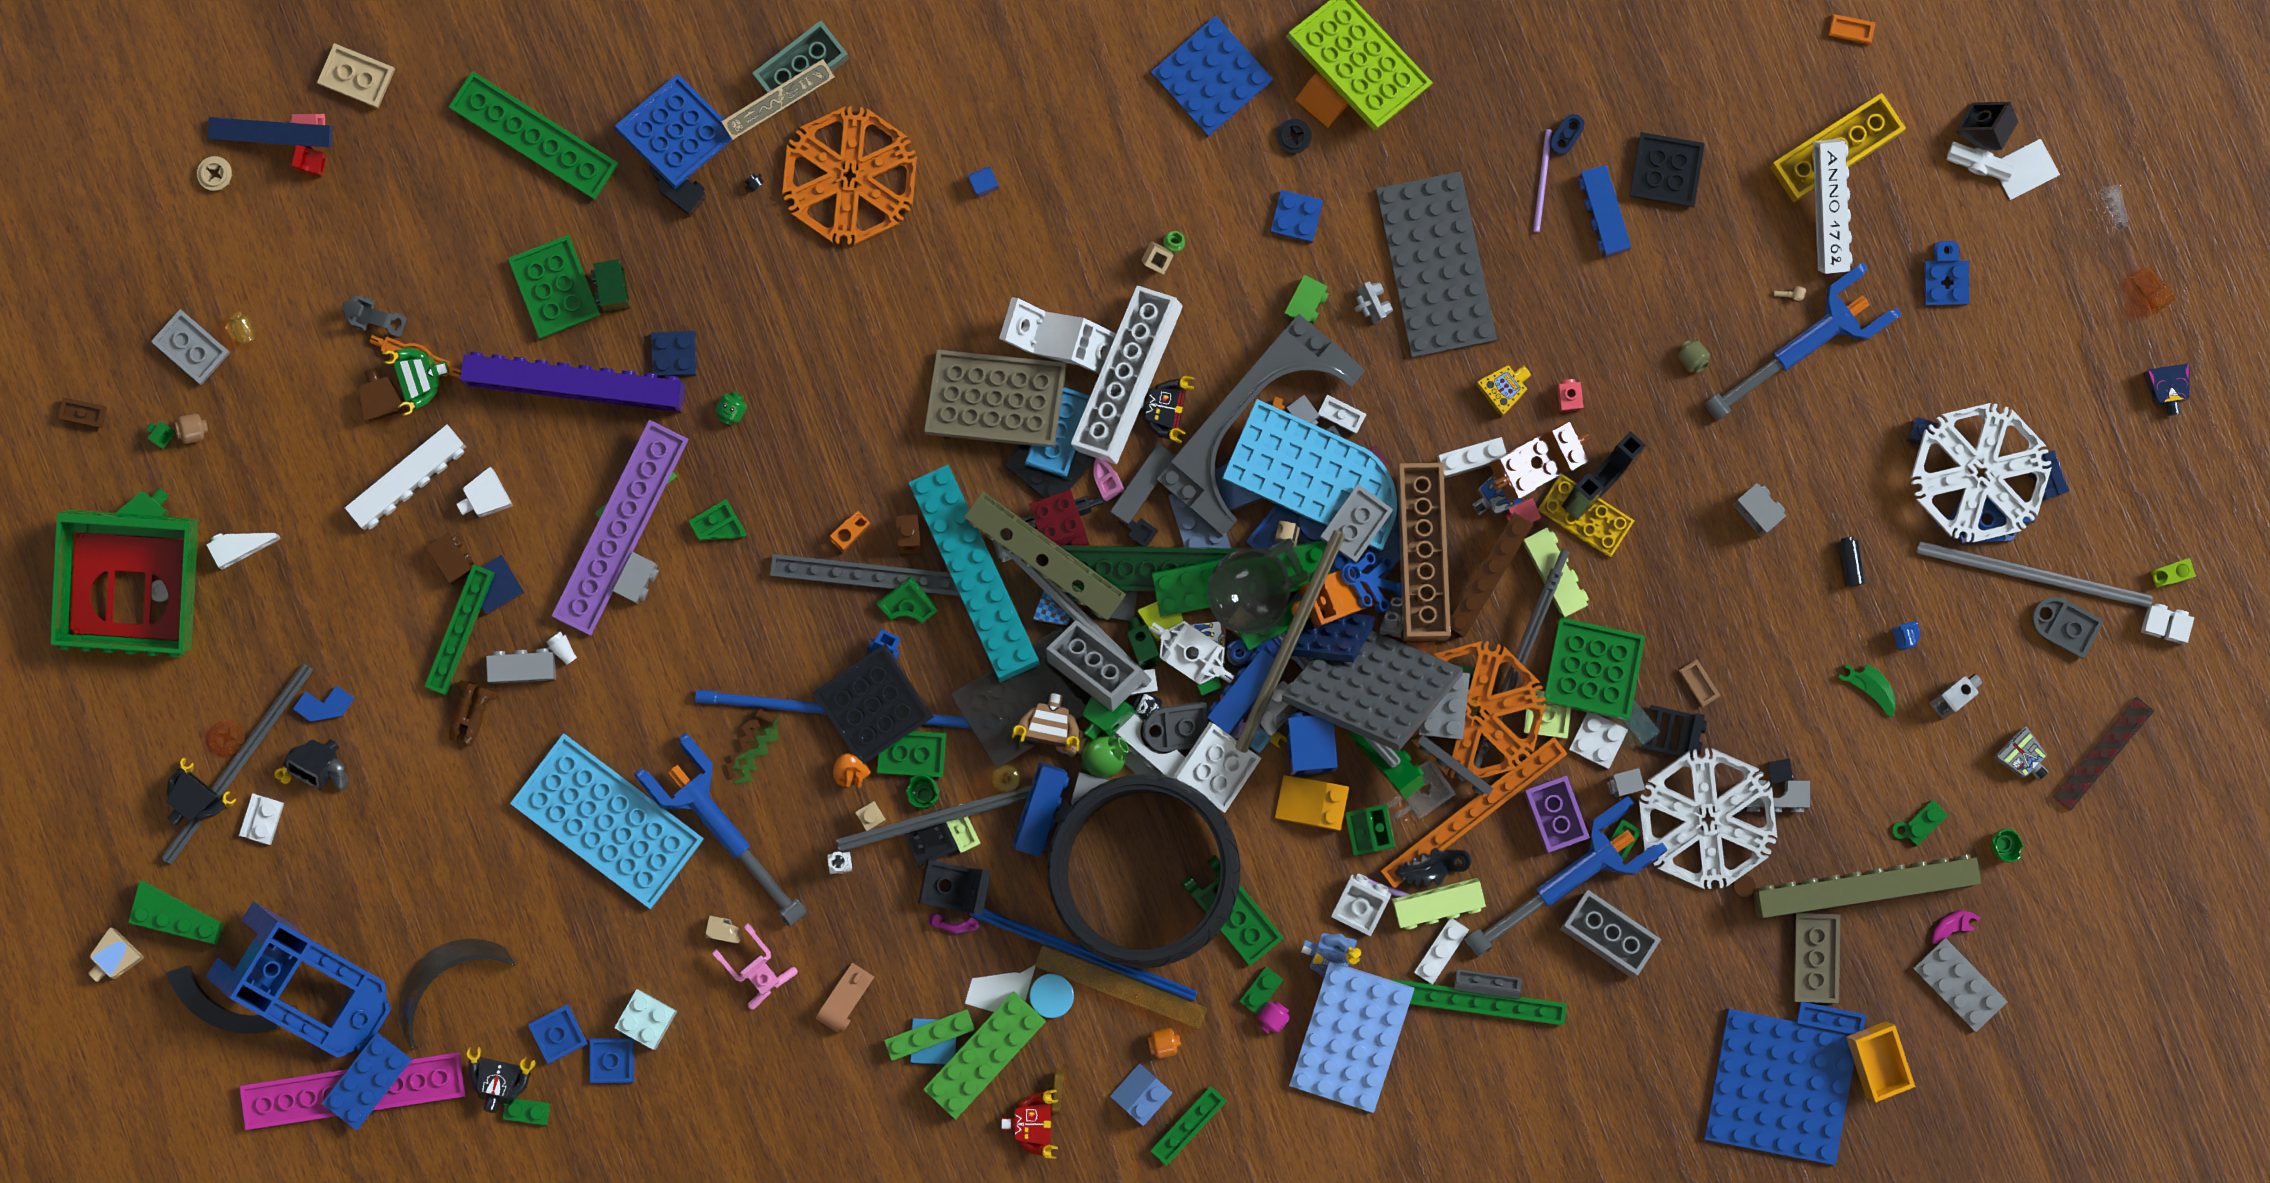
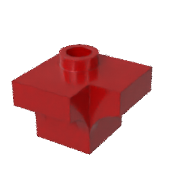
[291,145,327,177]

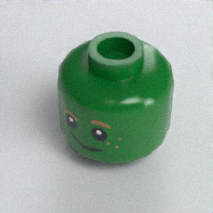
[715,391,747,425]

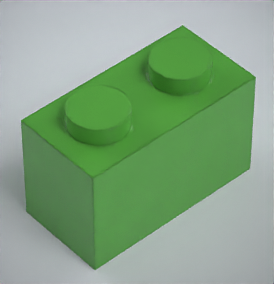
[1284,275,1329,324]

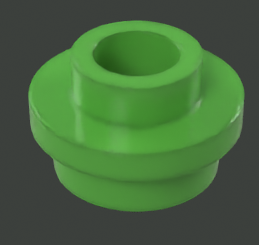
[1163,231,1185,252]

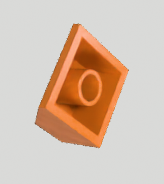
[1295,71,1349,128]

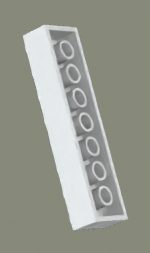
[1071,285,1183,464]

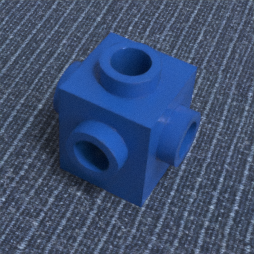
[867,629,901,660]

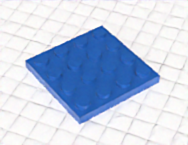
[1151,15,1273,137]
[614,74,734,189]

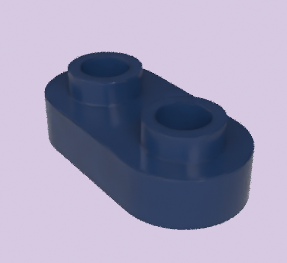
[1550,114,1584,155]

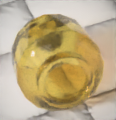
[225,311,258,345]
[991,764,1020,793]

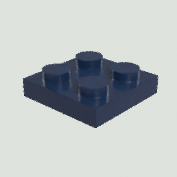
[651,331,697,377]

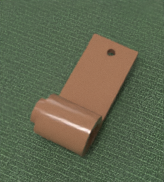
[815,963,874,1033]

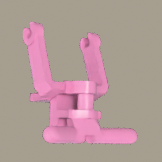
[712,923,798,1010]

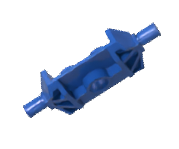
[1936,498,2035,544]

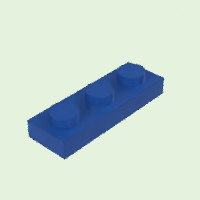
[1796,1002,1867,1034]

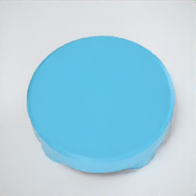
[1030,974,1074,1018]

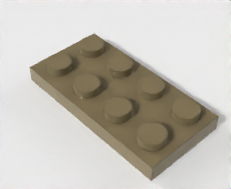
[1794,913,1840,1003]

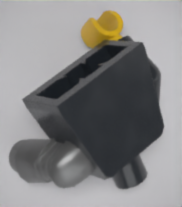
[274,739,349,791]

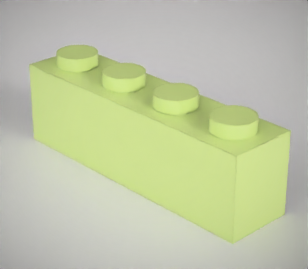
[1522,528,1589,618]
[1392,878,1486,930]

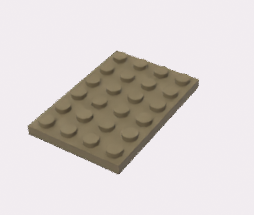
[924,350,1067,448]

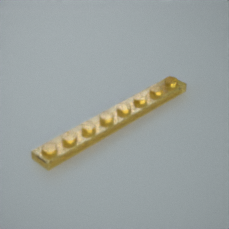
[1035,945,1208,1029]

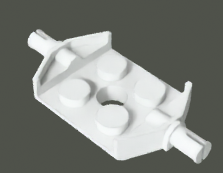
[1149,621,1235,684]

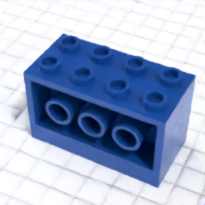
[1285,712,1338,776]

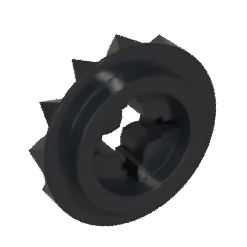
[1277,119,1312,154]

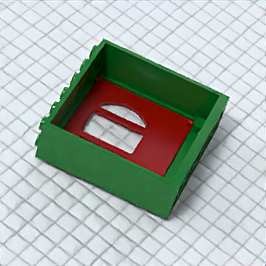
[51,510,198,657]

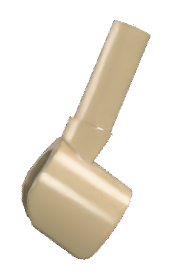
[1774,286,1806,301]

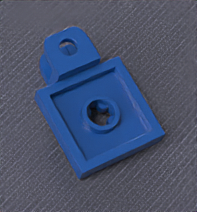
[1924,241,1969,305]

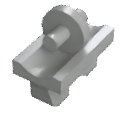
[1354,281,1393,325]
[1380,597,1403,638]

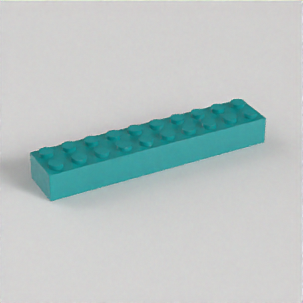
[909,464,1040,683]

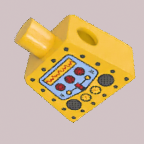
[1476,365,1531,417]

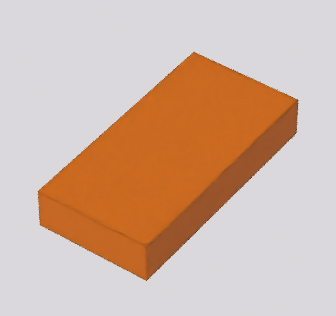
[1828,14,1875,45]

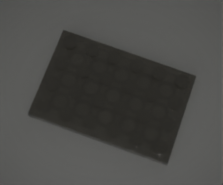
[950,626,1091,770]

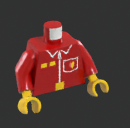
[1002,1090,1058,1159]

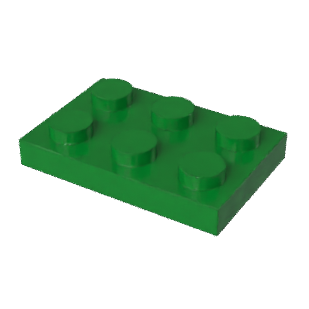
[877,731,946,778]

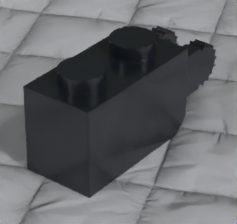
[649,166,707,217]

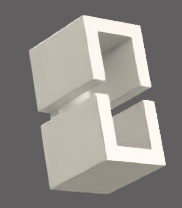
[2141,603,2194,645]

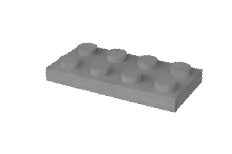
[1913,938,2008,1032]

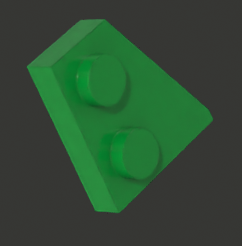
[689,499,748,541]

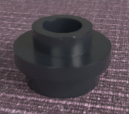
[744,173,764,193]

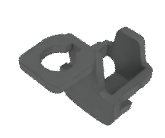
[341,295,407,337]

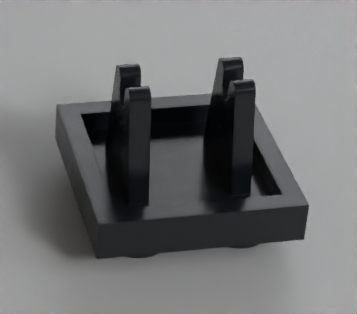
[904,809,959,868]

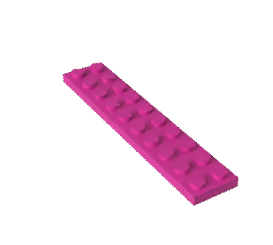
[240,1052,466,1130]

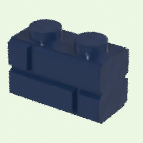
[2027,450,2070,502]

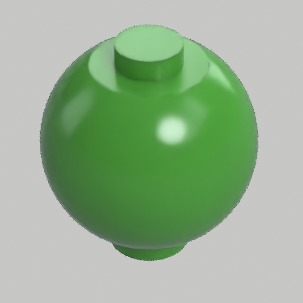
[1081,735,1129,779]

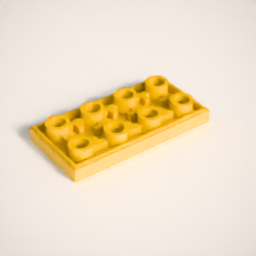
[1538,474,1634,558]

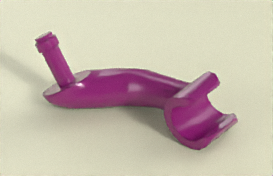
[929,913,979,934]

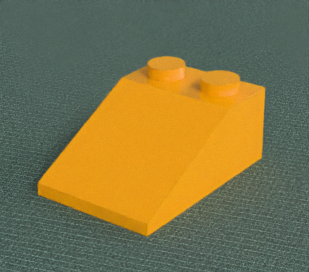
[1275,775,1349,831]

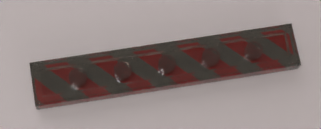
[2053,697,2154,811]

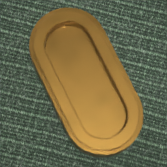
[1051,1070,1064,1115]

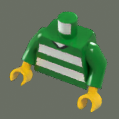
[382,348,449,416]

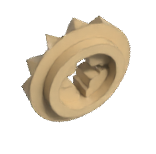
[197,156,233,191]

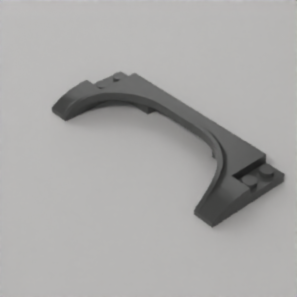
[1157,314,1365,536]

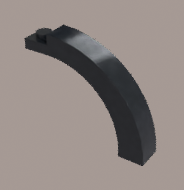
[166,966,298,1033]

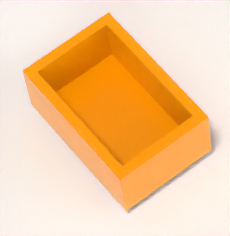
[1846,1021,1915,1103]

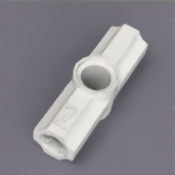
[1946,142,2015,182]
[828,852,852,874]

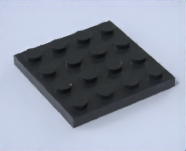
[812,644,934,764]

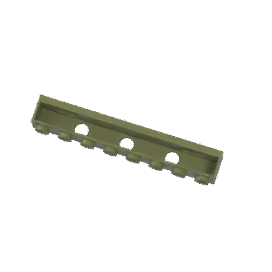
[965,491,1126,620]

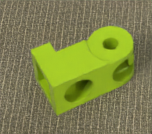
[2151,558,2196,588]

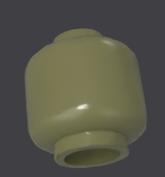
[1678,340,1710,373]

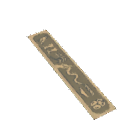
[721,59,834,140]

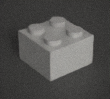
[1732,483,1786,537]

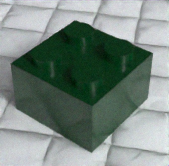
[591,259,631,313]

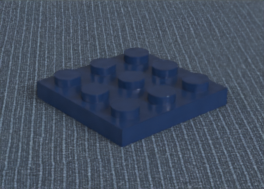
[1291,612,1375,663]

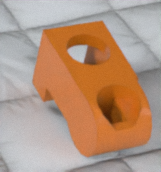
[829,511,871,554]

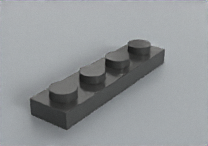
[1418,735,1493,796]

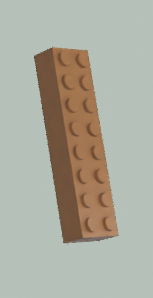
[1396,463,1451,641]

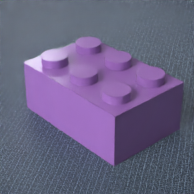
[1523,776,1590,854]

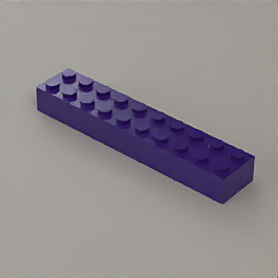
[460,352,685,413]

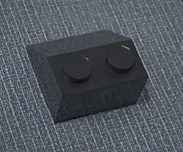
[1955,102,2018,151]

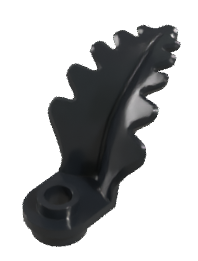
[1395,848,1472,887]

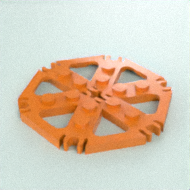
[782,106,917,246]
[1411,641,1546,782]

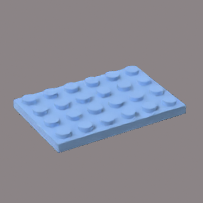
[1289,961,1414,1113]

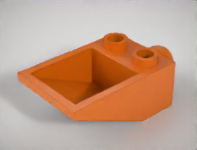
[1291,570,1374,628]

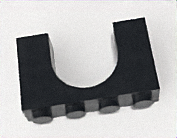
[1561,431,1647,521]

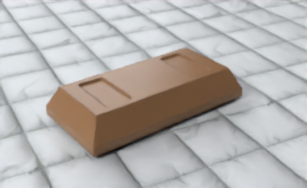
[1679,659,1720,707]

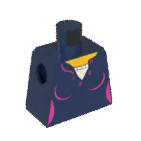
[2144,363,2190,416]

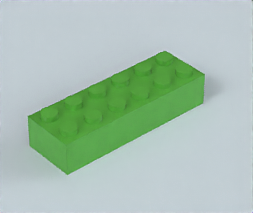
[923,992,1046,1119]

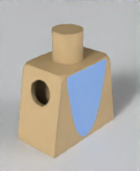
[88,928,145,982]

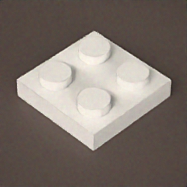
[1569,712,1628,769]

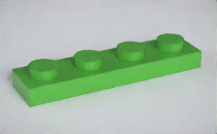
[884,1009,975,1061]

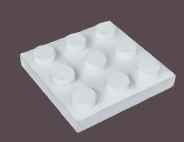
[1173,722,1261,813]

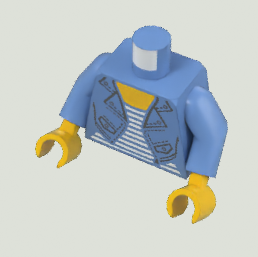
[1301,933,1361,979]

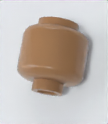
[174,414,208,444]

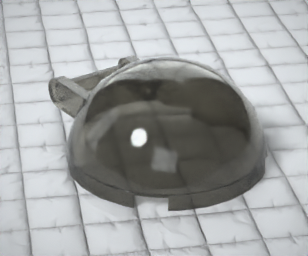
[1207,538,1309,634]

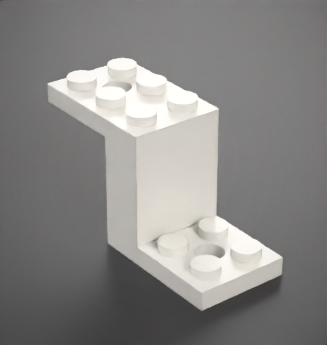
[999,297,1116,375]

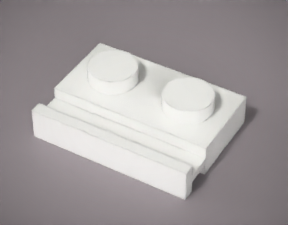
[239,793,284,845]

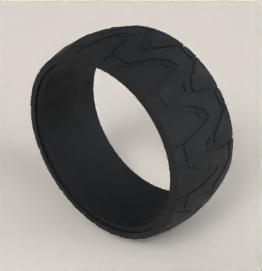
[1047,774,1240,968]

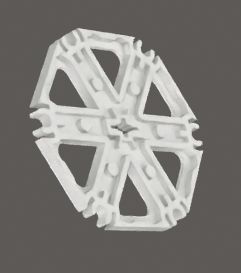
[1911,403,2052,543]
[1639,748,1777,889]

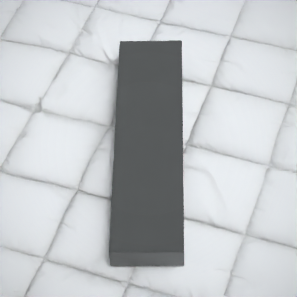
[1109,444,1176,526]

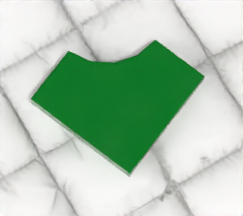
[877,576,939,624]

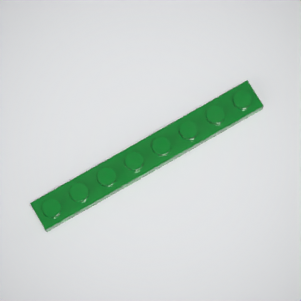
[1391,979,1567,1025]

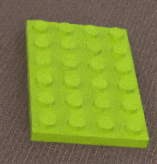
[1286,0,1433,131]

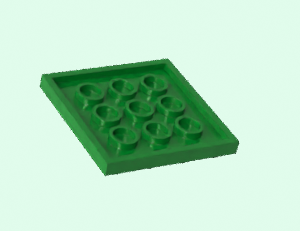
[1543,617,1645,721]

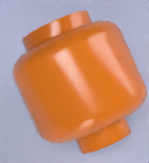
[1148,1028,1181,1059]

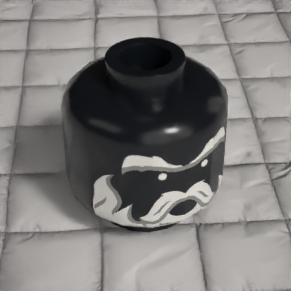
[1132,692,1163,722]

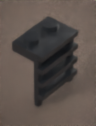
[1641,705,1707,759]

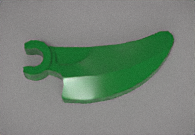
[1838,664,1895,716]

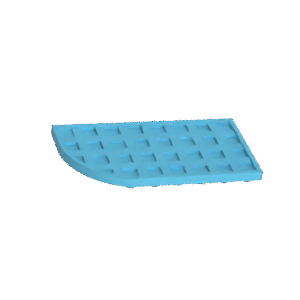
[1222,399,1397,551]

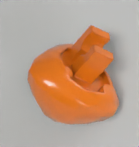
[833,753,871,788]

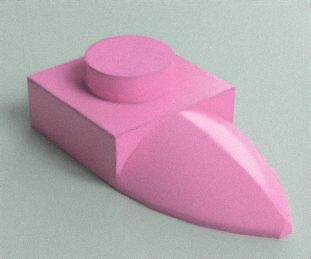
[1094,458,1125,501]

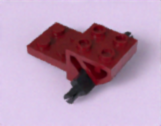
[1009,489,1104,560]

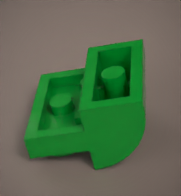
[1345,804,1396,856]

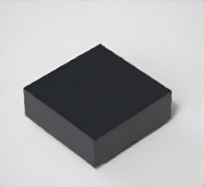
[1767,759,1793,784]

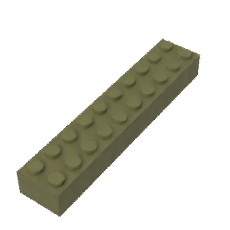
[1753,854,1982,919]

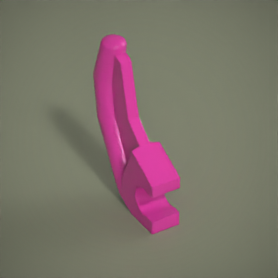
[1931,910,1981,945]

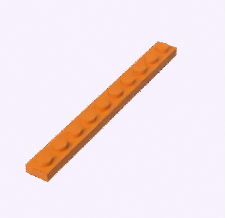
[1380,737,1567,888]

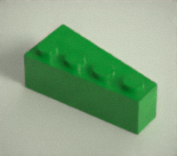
[129,880,225,945]

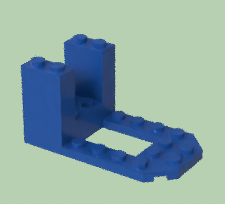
[206,901,391,1058]

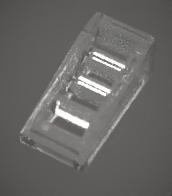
[2099,184,2129,231]

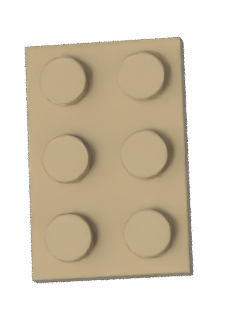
[317,43,395,108]

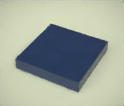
[464,555,525,615]

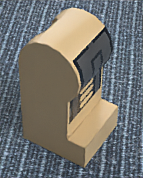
[1274,521,1300,546]

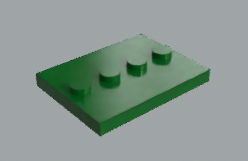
[508,235,601,340]

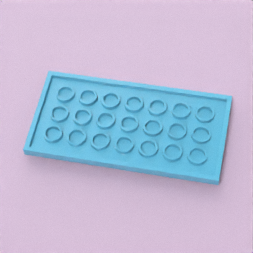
[510,733,704,909]

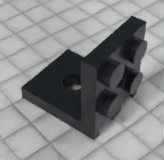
[918,860,991,915]

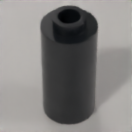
[1837,537,1866,587]

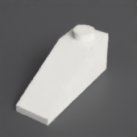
[206,533,281,570]

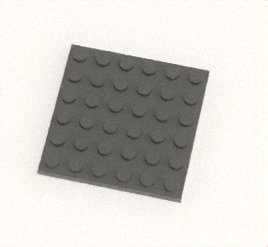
[1282,630,1463,752]

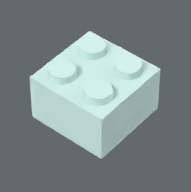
[615,989,677,1050]

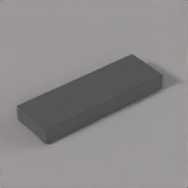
[1454,969,1522,999]

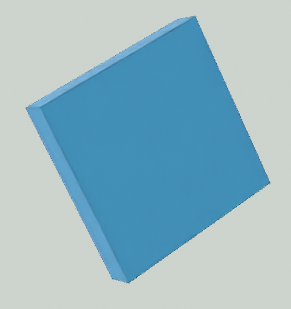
[911,1018,956,1064]

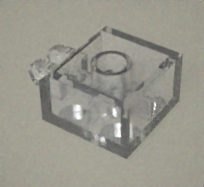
[1387,758,1456,820]

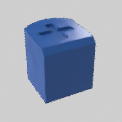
[967,166,999,197]

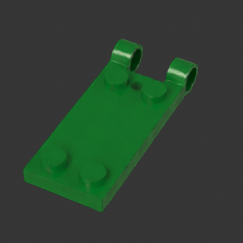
[1181,855,1284,966]

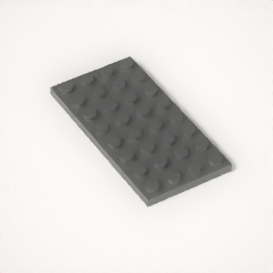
[1376,171,1497,358]

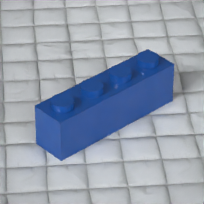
[1577,165,1631,258]
[1207,649,1275,734]
[1012,762,1069,856]

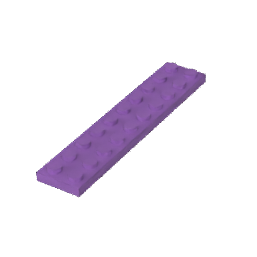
[552,420,689,635]

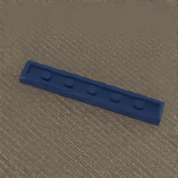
[208,117,333,147]

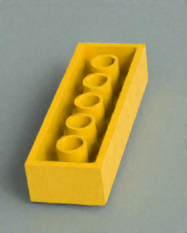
[1770,93,1906,203]

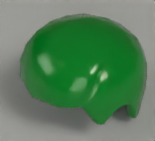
[906,774,940,809]
[1990,828,2024,863]

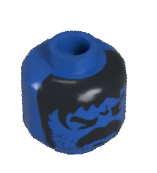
[1225,640,1254,669]

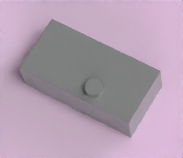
[1046,620,1142,712]
[1560,890,1661,979]

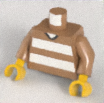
[1012,693,1080,751]

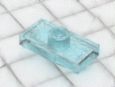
[1622,700,1660,746]

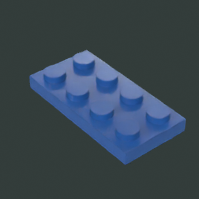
[322,1032,413,1130]

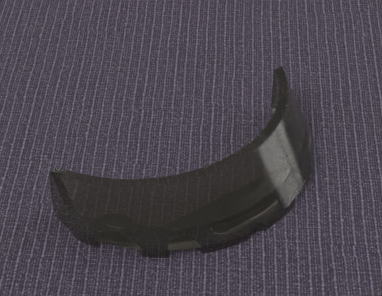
[399,939,518,1049]

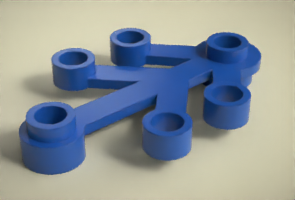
[1341,552,1402,613]

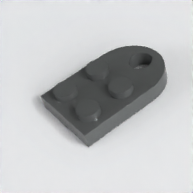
[2032,597,2105,660]
[1142,702,1208,752]

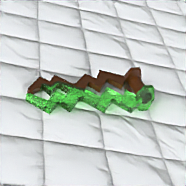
[726,708,780,784]

